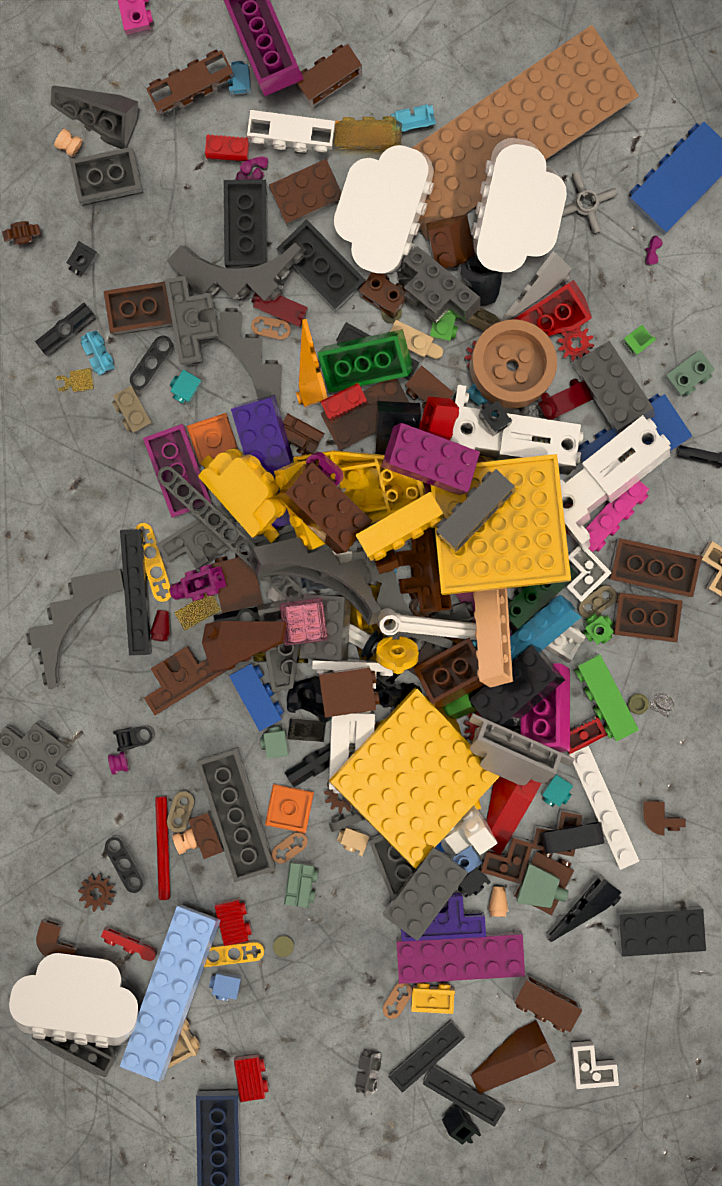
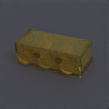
[335,116,402,149]

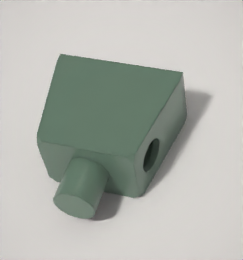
[516,862,569,908]

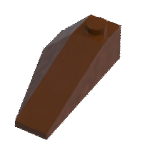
[202,621,287,672]
[470,1020,556,1093]

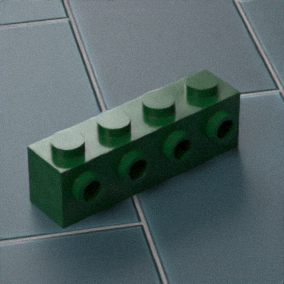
[508,565,578,632]

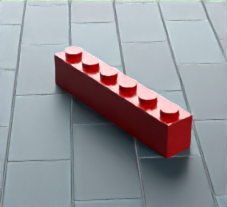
[419,396,460,494]

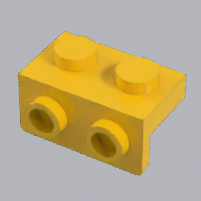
[411,982,455,1014]

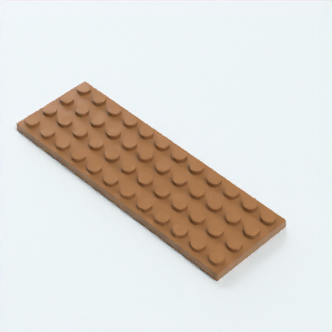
[412,25,639,240]

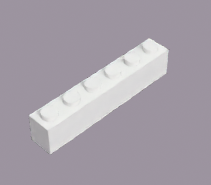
[567,745,639,870]

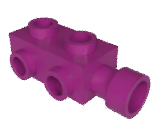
[170,565,227,601]

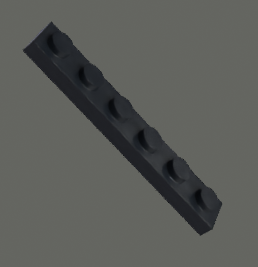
[120,528,151,655]

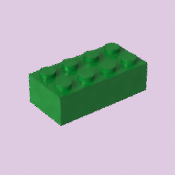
[317,329,413,393]

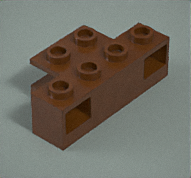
[146,50,235,114]
[395,527,452,613]
[144,646,226,715]

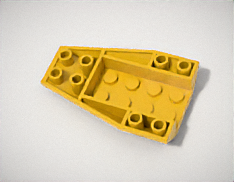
[293,450,425,524]

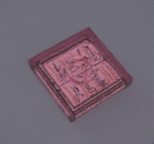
[280,598,328,646]

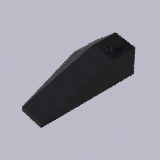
[547,874,622,942]

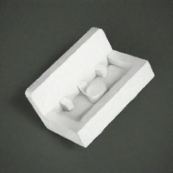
[545,627,586,663]

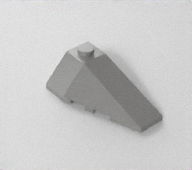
[500,251,572,322]

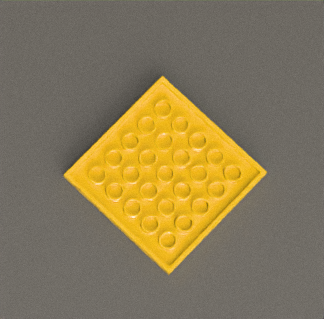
[431,454,571,595]
[329,688,500,869]

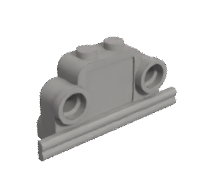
[469,713,574,785]

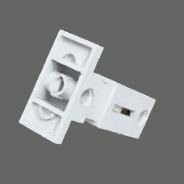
[450,385,583,475]
[560,415,671,551]
[312,659,393,793]

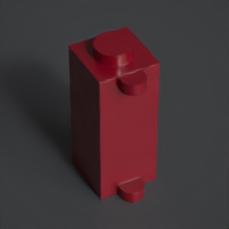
[251,292,308,328]
[538,378,593,420]

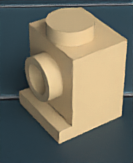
[337,826,370,856]

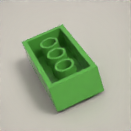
[573,653,639,742]

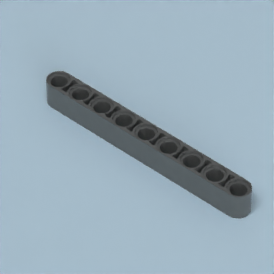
[158,467,302,602]

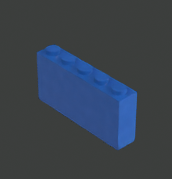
[628,122,722,235]
[578,393,692,463]

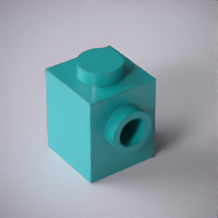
[170,370,203,404]
[541,774,573,807]

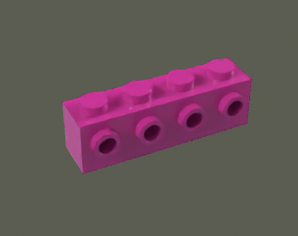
[118,0,153,34]
[585,480,649,552]

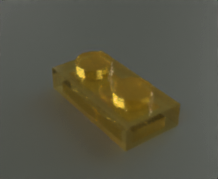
[174,594,221,631]

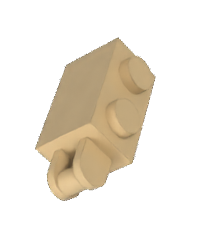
[390,320,443,359]

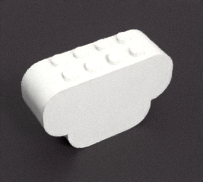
[471,138,567,272]
[334,145,434,274]
[9,953,139,1048]

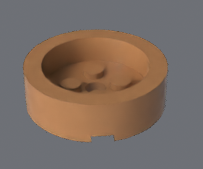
[469,320,557,408]

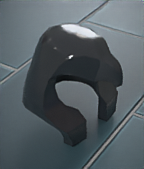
[461,255,503,306]
[286,676,331,722]

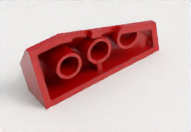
[512,280,592,336]
[486,776,542,854]

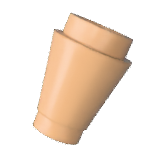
[488,887,509,917]

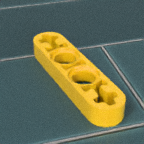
[135,523,172,602]
[204,941,264,967]

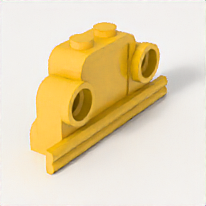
[198,448,286,543]

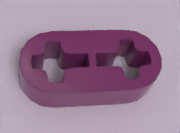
[306,452,344,486]

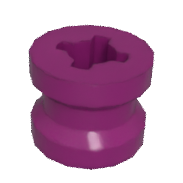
[108,751,129,775]

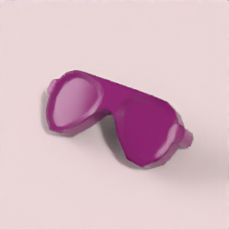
[240,156,268,175]
[235,168,265,180]
[645,236,663,265]

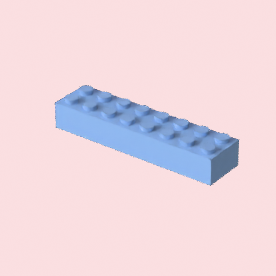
[120,905,220,1082]

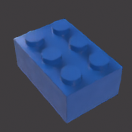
[229,662,284,732]

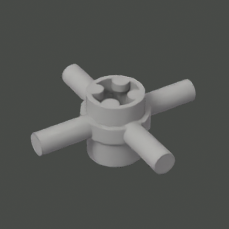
[562,171,618,234]

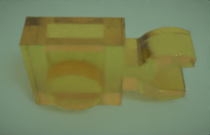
[56,368,94,392]

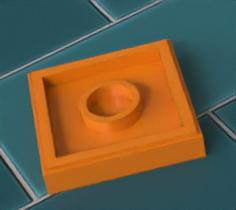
[187,413,238,466]
[265,784,314,833]

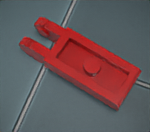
[101,927,157,962]

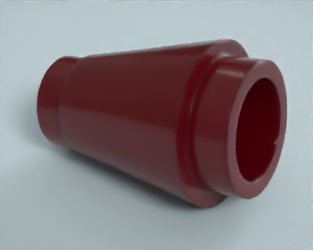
[150,610,170,642]

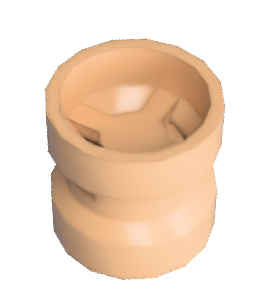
[54,128,83,157]
[172,828,199,855]

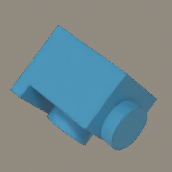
[228,61,251,95]

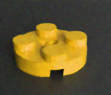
[376,636,419,674]

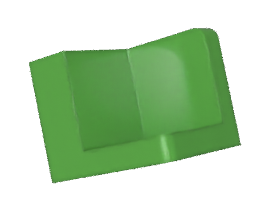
[622,325,657,356]

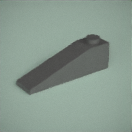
[51,85,138,148]
[257,602,300,692]

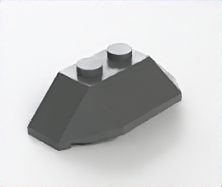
[32,1036,116,1077]

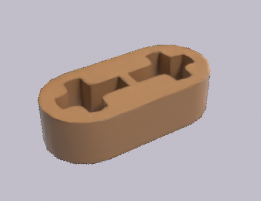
[251,316,291,340]
[272,832,308,864]
[383,982,412,1019]

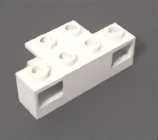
[247,110,335,153]

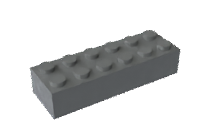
[196,748,276,883]

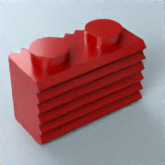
[205,134,250,161]
[320,383,368,422]
[567,716,607,754]
[214,898,252,946]
[234,1054,269,1102]

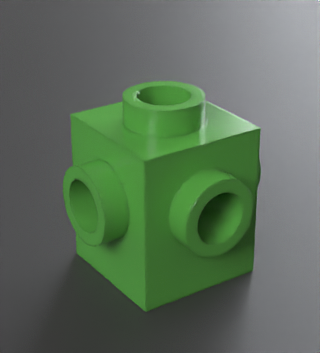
[583,613,614,645]

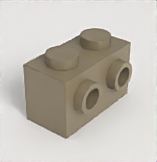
[112,386,153,434]

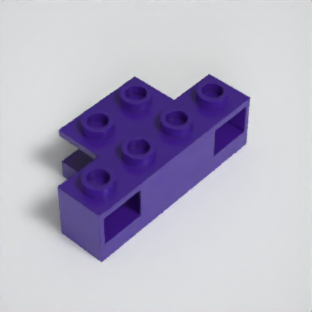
[401,893,486,942]

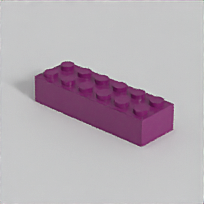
[224,0,303,96]
[396,931,525,984]

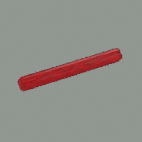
[155,796,170,900]

